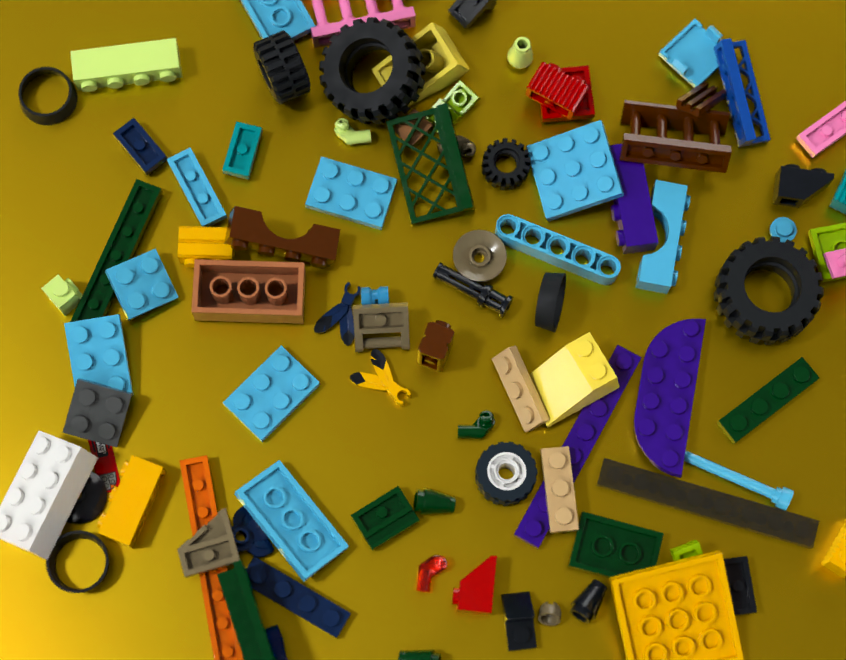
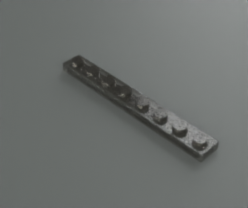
[596,458,819,549]

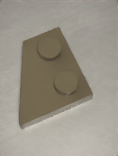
[177,508,240,578]

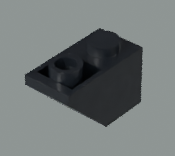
[772,164,834,208]

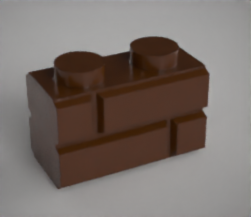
[417,320,454,372]

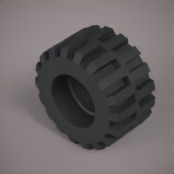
[253,30,310,104]

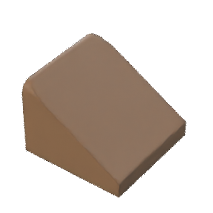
[394,108,434,146]

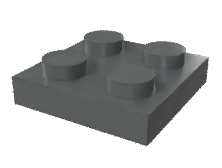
[62,378,133,448]

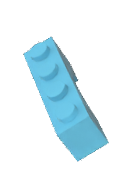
[635,180,691,294]

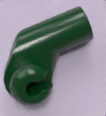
[458,410,495,439]

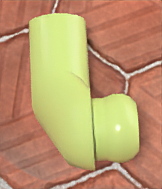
[334,118,371,145]

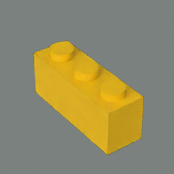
[97,455,167,549]

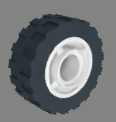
[475,442,537,506]

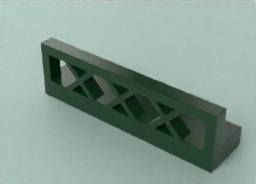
[217,560,276,660]

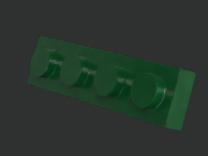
[717,357,819,444]

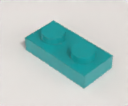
[222,121,263,180]

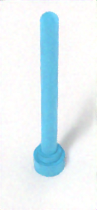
[684,450,794,511]

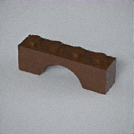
[224,206,340,268]

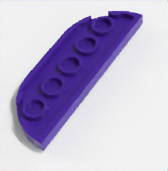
[634,318,706,478]

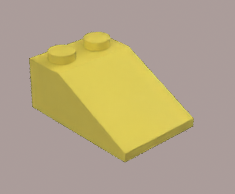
[371,22,470,107]
[529,332,620,428]

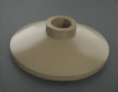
[453,230,507,282]

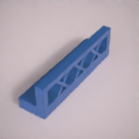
[714,38,771,147]

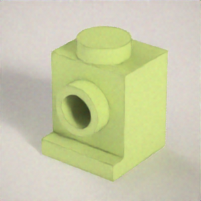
[41,275,82,316]

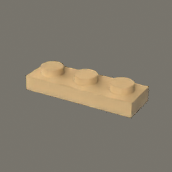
[492,346,550,432]
[540,446,579,533]

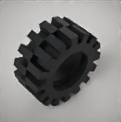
[482,138,531,190]

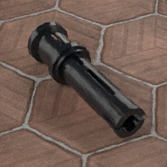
[433,262,514,318]

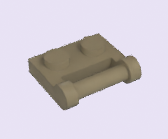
[353,302,410,352]

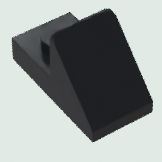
[448,0,497,29]
[501,591,537,652]

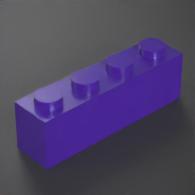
[610,144,659,254]

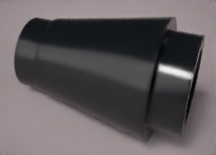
[570,580,607,624]

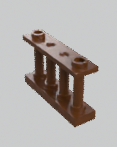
[619,100,732,173]

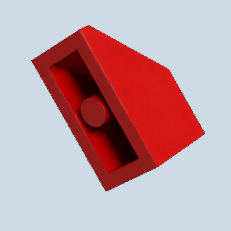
[452,555,497,615]

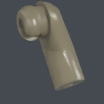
[437,135,476,157]

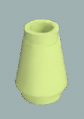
[507,37,533,68]

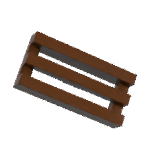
[676,81,727,117]

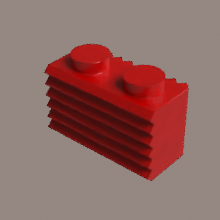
[525,62,589,120]

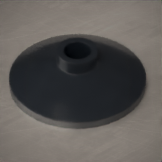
[67,472,107,524]

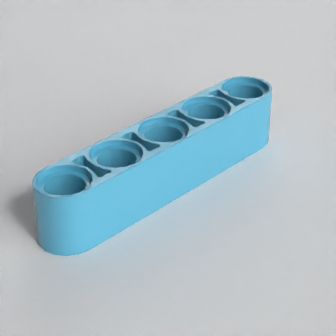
[494,214,621,285]

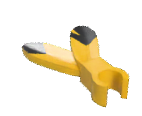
[350,349,411,406]

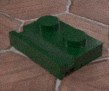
[351,486,420,551]

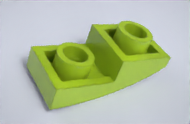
[425,80,480,132]

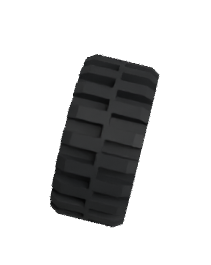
[319,17,426,125]
[714,236,824,345]

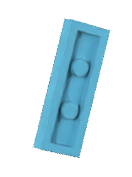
[167,147,227,227]

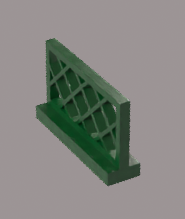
[386,103,475,225]

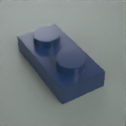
[113,118,167,175]

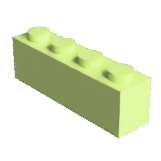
[70,38,182,92]

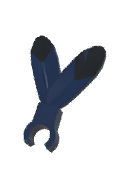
[314,282,361,346]

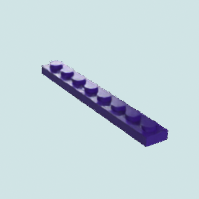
[513,345,642,549]

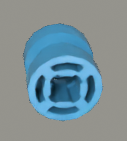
[361,286,389,305]

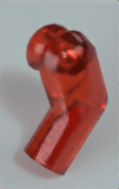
[416,555,448,592]

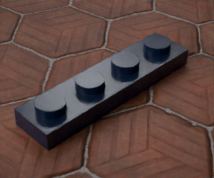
[246,556,351,639]

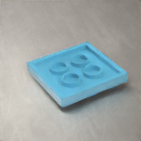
[526,120,624,221]

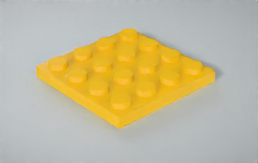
[609,550,744,660]

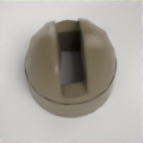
[538,602,561,626]

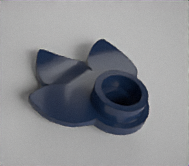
[232,506,274,557]

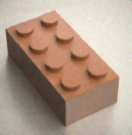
[191,259,306,324]

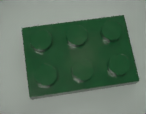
[568,511,664,578]

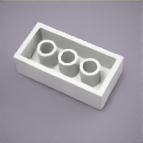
[0,430,98,560]

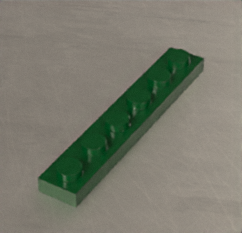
[70,179,162,322]

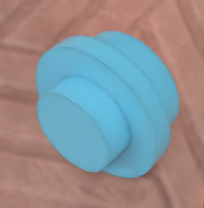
[769,217,797,243]

